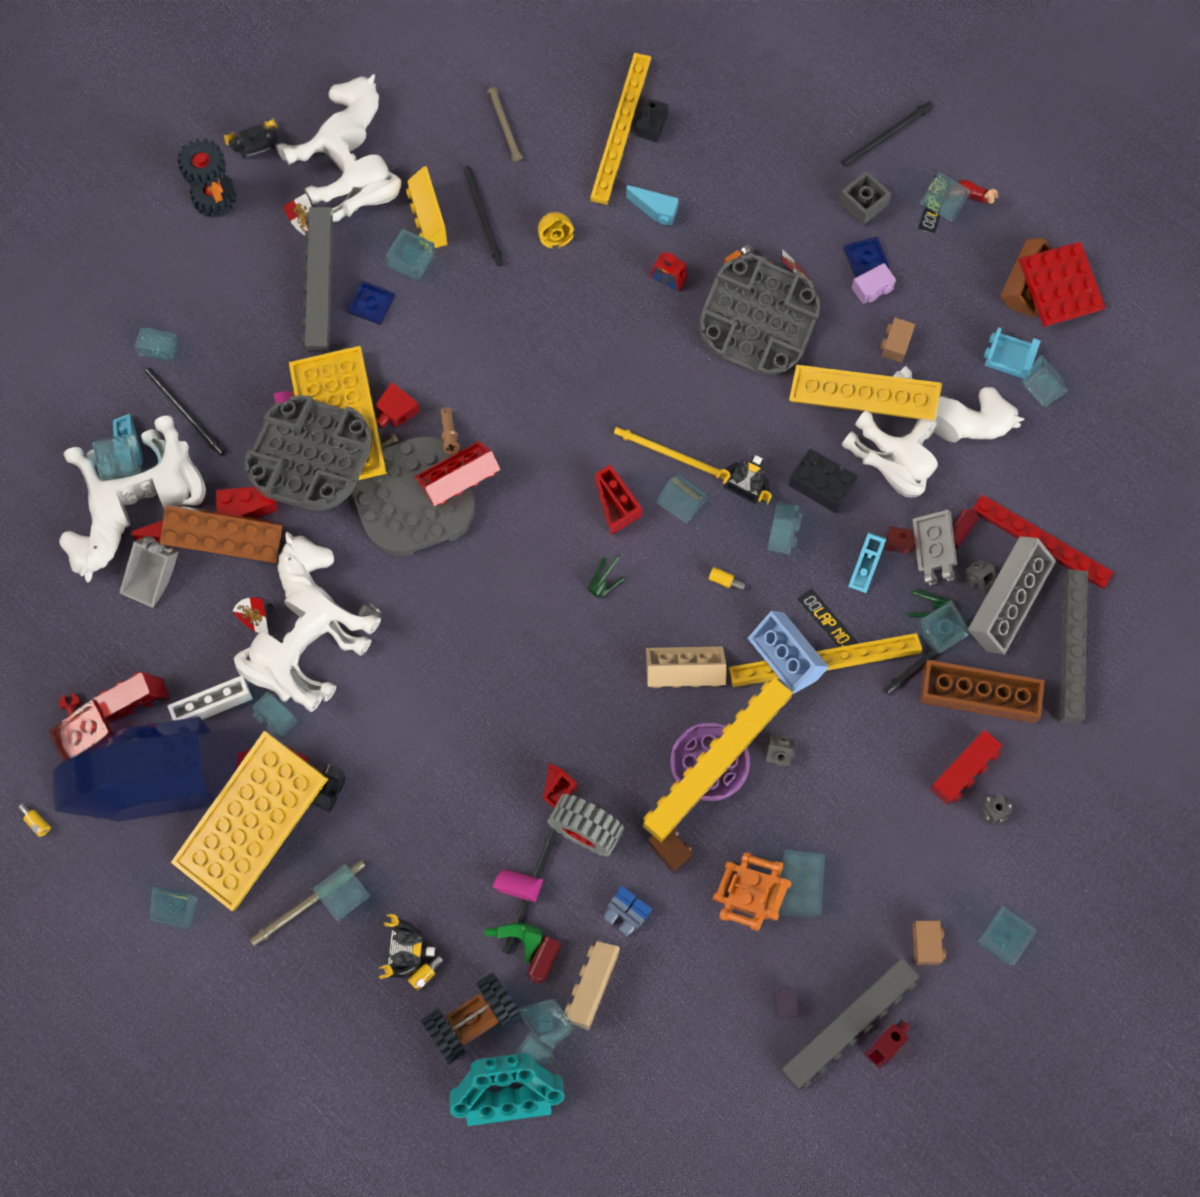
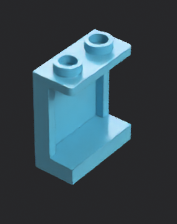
[983,327,1040,379]

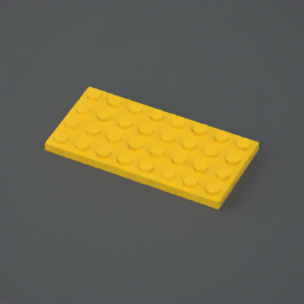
[289,346,387,480]
[171,731,328,911]

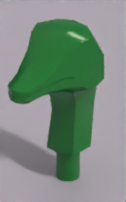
[485,922,543,963]

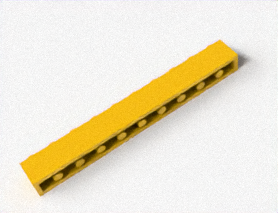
[643,678,793,843]

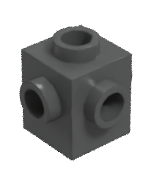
[966,560,997,592]
[766,735,797,766]
[980,795,1012,826]

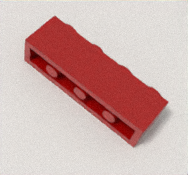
[930,730,1003,805]

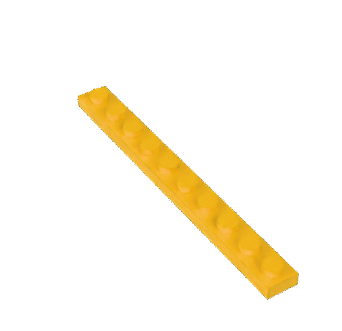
[590,53,651,205]
[728,633,922,687]

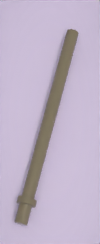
[249,860,366,946]

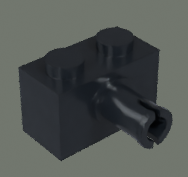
[636,99,669,143]

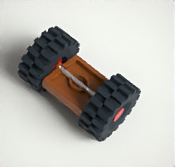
[421,972,521,1065]

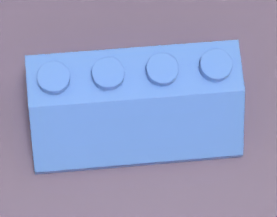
[748,611,829,694]

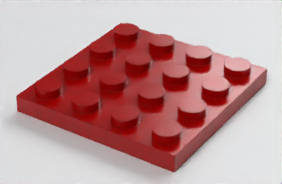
[1018,241,1106,328]

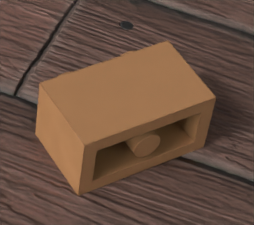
[880,317,915,363]
[912,921,946,965]

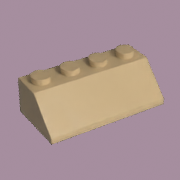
[646,646,726,688]
[564,941,620,1031]

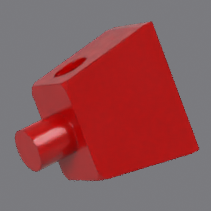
[376,382,420,428]

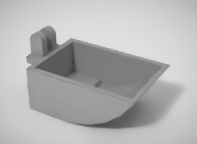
[119,536,179,608]

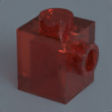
[885,526,915,554]

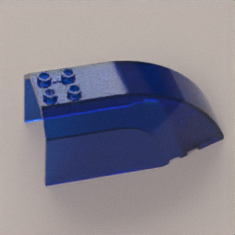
[52,716,215,822]

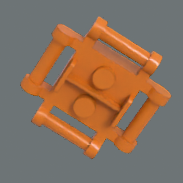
[712,852,792,931]

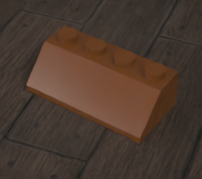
[1000,238,1052,318]

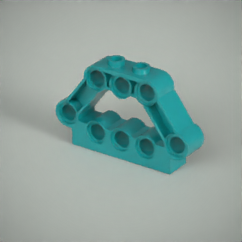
[449,1053,564,1126]

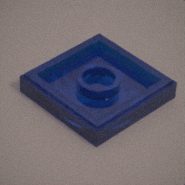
[843,236,890,278]
[347,281,395,326]

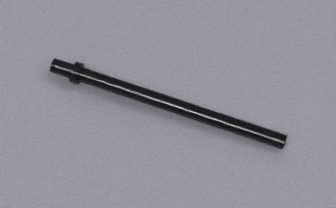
[841,101,933,167]
[464,166,504,266]
[145,368,226,456]
[883,613,977,695]
[502,828,558,955]

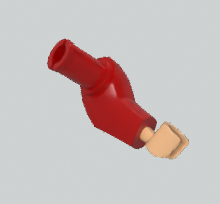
[944,180,998,204]

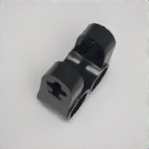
[311,764,346,812]

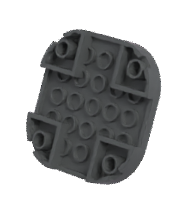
[699,255,820,376]
[245,395,372,510]
[352,437,475,557]

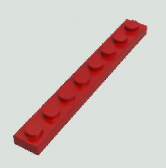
[972,494,1114,589]

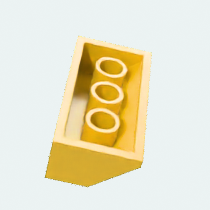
[406,166,447,250]

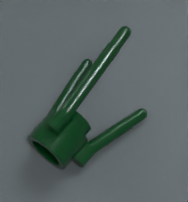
[587,555,625,598]
[907,589,951,617]

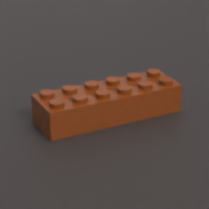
[160,504,283,563]
[919,660,1045,724]

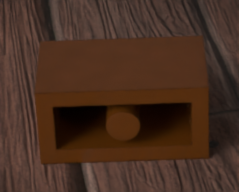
[648,828,693,874]

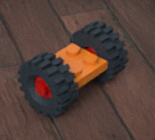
[177,138,237,218]

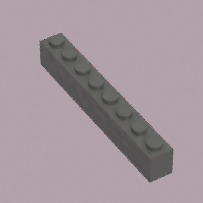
[302,207,333,352]
[1059,569,1088,725]
[780,958,919,1090]

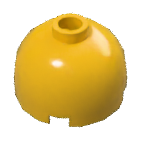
[538,212,574,248]

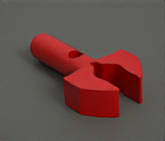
[59,692,81,730]

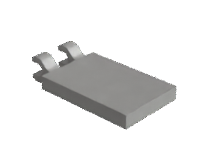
[913,510,957,586]

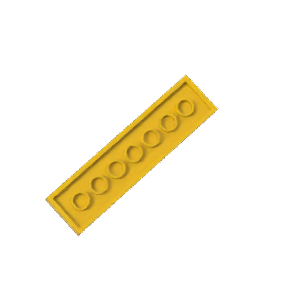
[789,365,942,421]

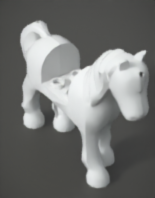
[276,74,401,222]
[842,366,1024,498]
[59,416,206,582]
[234,532,381,712]

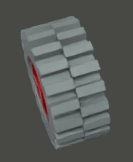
[548,794,624,856]

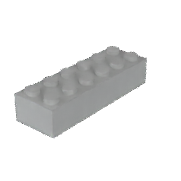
[968,537,1056,655]

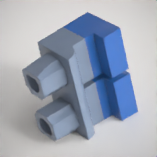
[603,885,652,937]

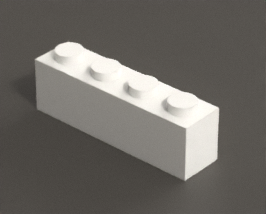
[167,676,253,729]

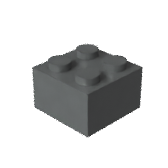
[838,171,891,225]

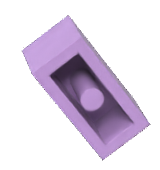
[851,263,896,304]

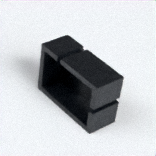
[788,448,858,514]

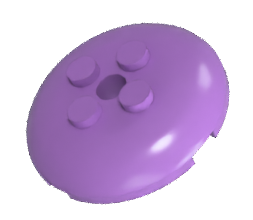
[670,723,750,801]

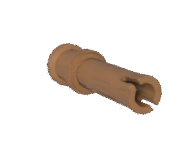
[440,407,460,455]

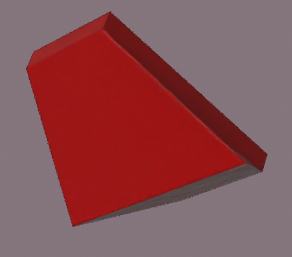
[542,763,578,808]

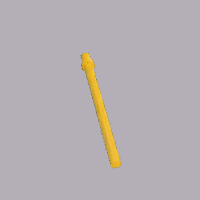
[614,427,720,478]

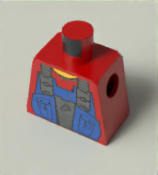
[649,252,688,292]

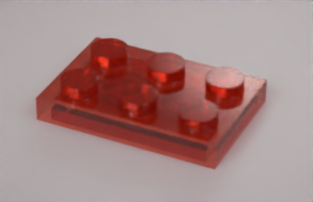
[48,699,113,765]

